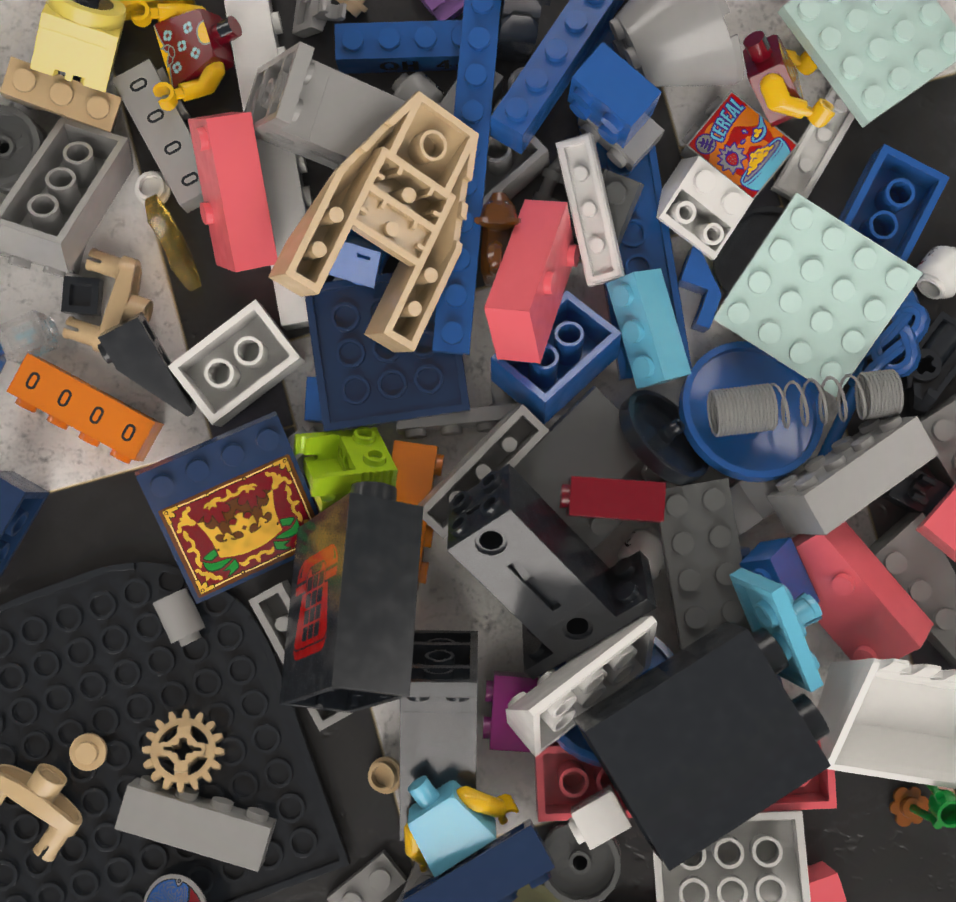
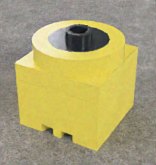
[30,0,127,92]

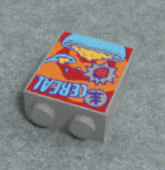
[680,90,799,199]

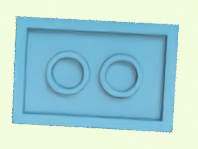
[729,568,824,693]

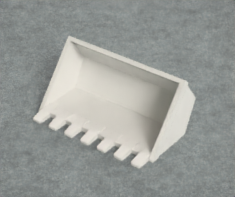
[817,658,956,789]

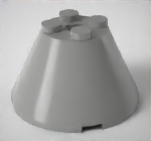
[609,0,744,87]

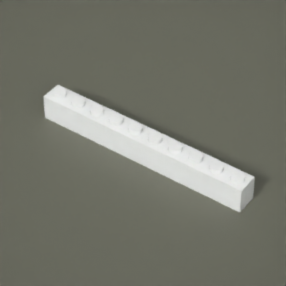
[224,0,313,330]

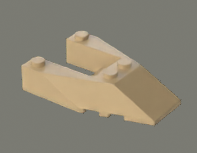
[268,91,479,353]

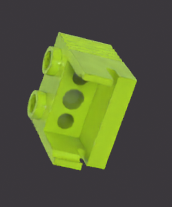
[293,427,398,512]

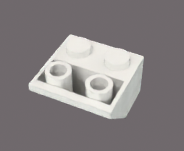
[656,156,754,260]

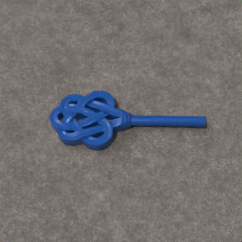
[817,290,931,456]

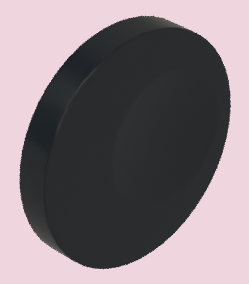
[713,206,784,295]
[619,390,709,485]

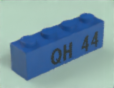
[334,20,462,74]

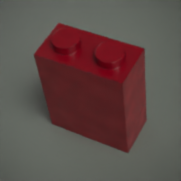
[560,476,666,523]

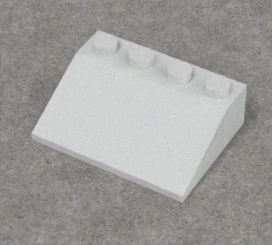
[506,616,657,757]
[653,810,811,902]

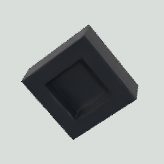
[61,276,104,316]

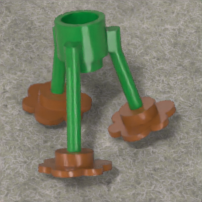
[889,784,956,829]

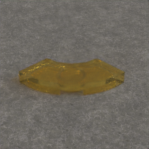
[145,194,202,291]

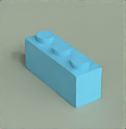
[606,268,692,389]

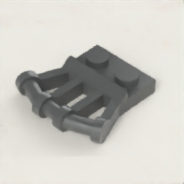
[532,138,644,246]

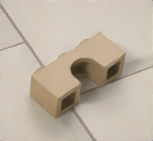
[0,56,122,133]

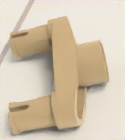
[62,248,153,353]
[0,763,83,862]

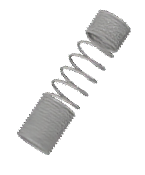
[707,369,904,437]

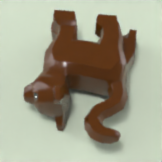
[474,192,521,287]

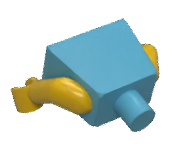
[404,775,519,877]

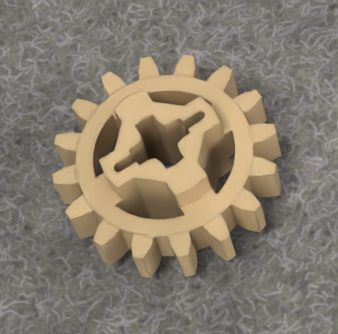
[142,709,225,793]

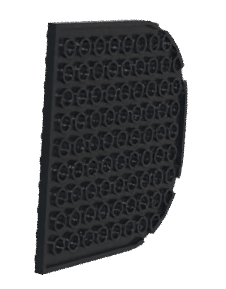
[0,562,351,902]

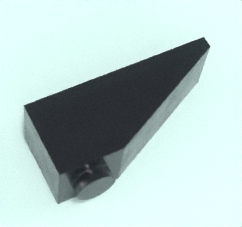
[98,312,197,417]

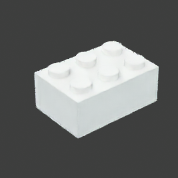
[167,299,306,427]

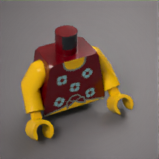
[129,0,242,111]
[743,31,835,128]

